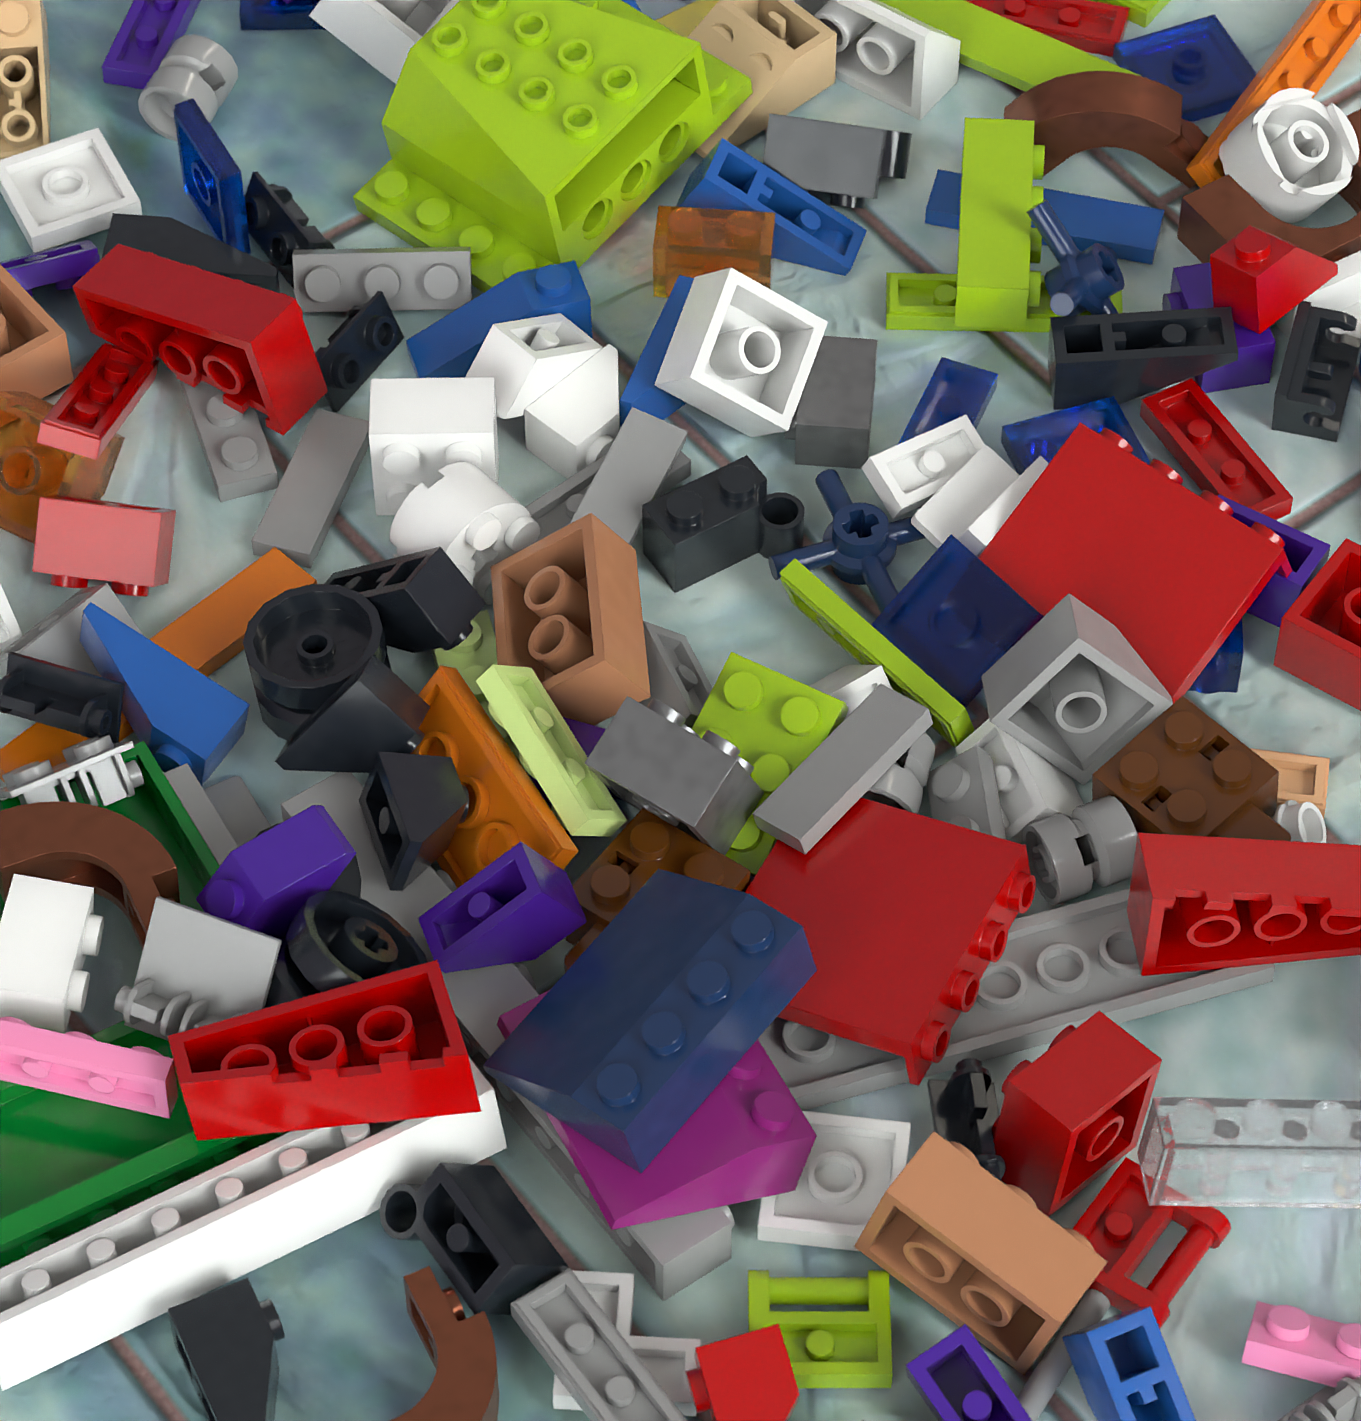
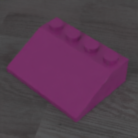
[497,991,817,1230]

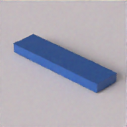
[925,169,1165,264]

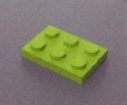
[692,652,849,877]

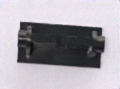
[237,171,335,289]
[315,291,405,413]
[0,651,124,743]
[927,1058,1006,1185]

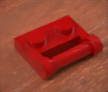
[1072,1157,1231,1329]

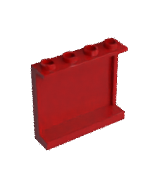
[946,422,1292,703]
[745,798,1036,1086]

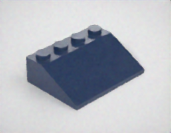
[483,869,817,1173]

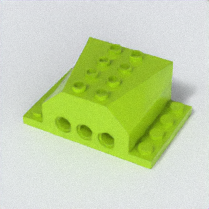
[353,0,753,293]

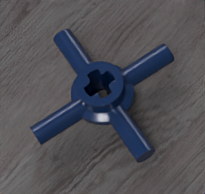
[1027,199,1124,316]
[768,469,926,620]

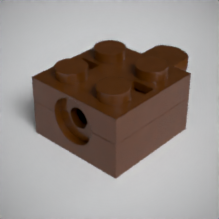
[1092,696,1291,841]
[564,808,750,973]

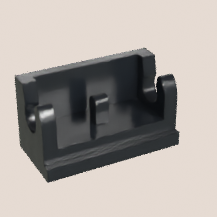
[1271,301,1361,442]

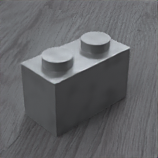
[784,336,877,469]

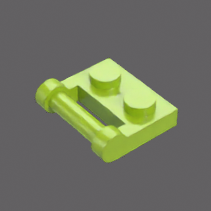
[748,1270,893,1388]

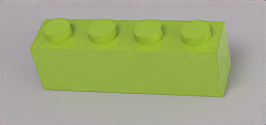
[954,117,1045,330]

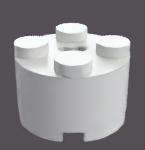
[1219,88,1359,224]
[390,462,540,605]

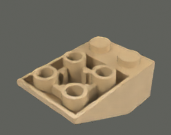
[0,0,51,160]
[687,0,837,158]

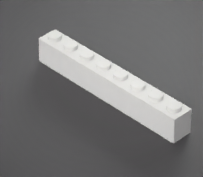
[0,1058,507,1391]

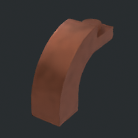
[1004,71,1208,188]
[0,801,181,950]
[390,1266,499,1421]

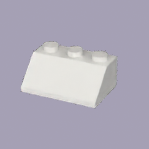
[792,0,960,120]

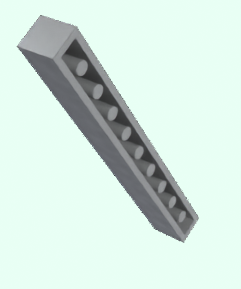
[281,772,734,1301]

